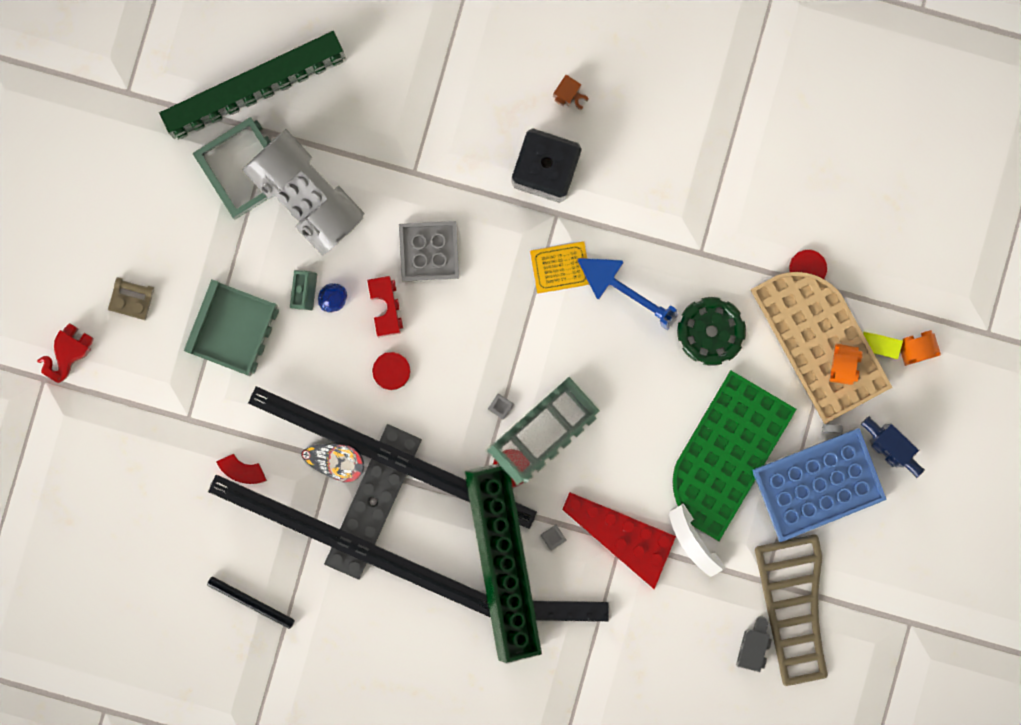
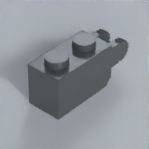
[736,616,772,672]

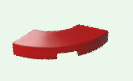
[216,454,267,484]

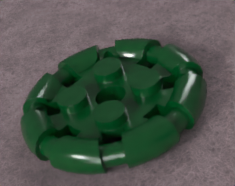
[677,297,746,366]

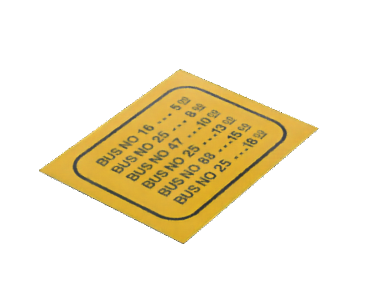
[530,241,590,294]

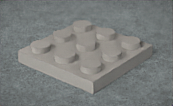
[399,221,459,282]

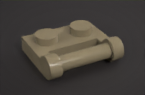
[108,277,154,321]

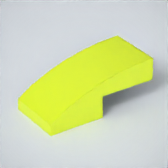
[863,332,903,360]

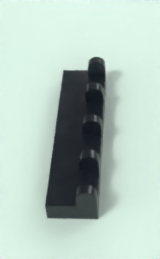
[533,601,609,622]

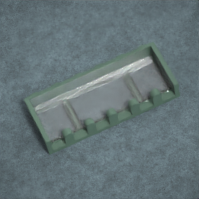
[486,377,600,485]

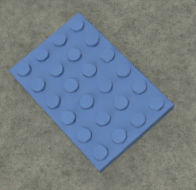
[752,428,887,542]

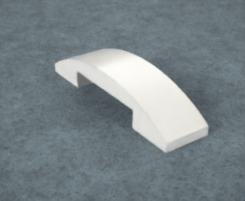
[669,504,725,577]

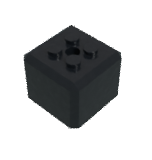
[511,128,582,203]

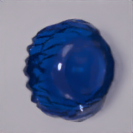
[318,283,347,313]

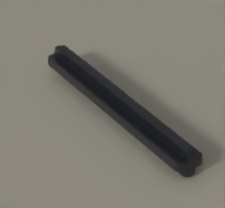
[207,577,295,629]

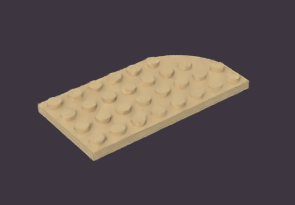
[751,272,893,424]

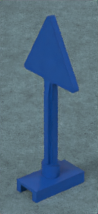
[578,258,678,331]

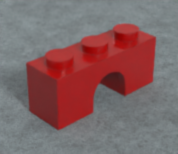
[367,276,403,338]

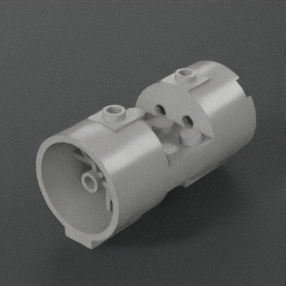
[242,129,365,255]

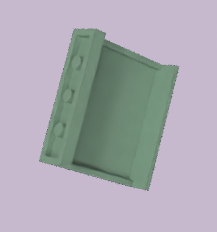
[184,279,279,376]

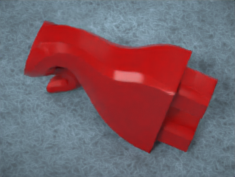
[37,323,94,383]

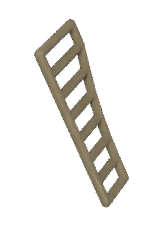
[755,535,828,686]

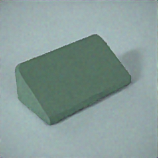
[289,270,317,311]

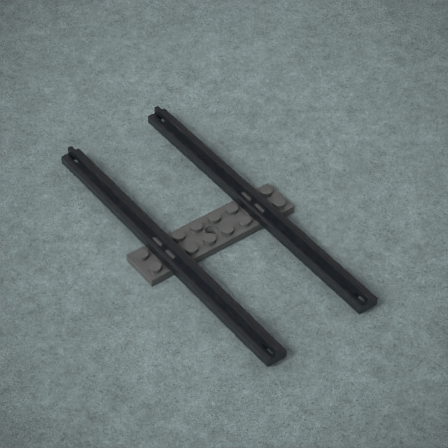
[208,386,537,617]

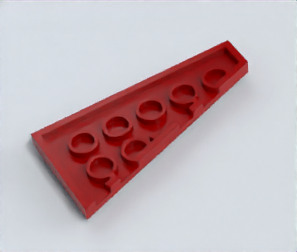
[562,492,676,589]

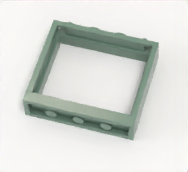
[192,117,274,220]

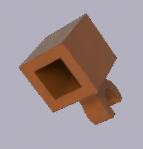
[553,74,589,110]

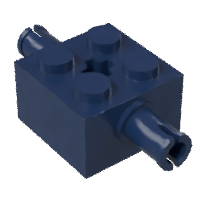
[860,416,925,478]

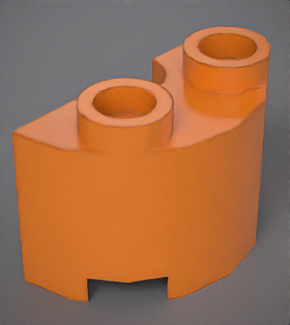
[900,330,941,366]
[829,344,863,385]

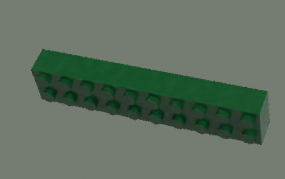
[159,30,346,140]
[465,463,542,663]

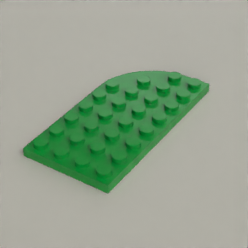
[672,370,797,541]

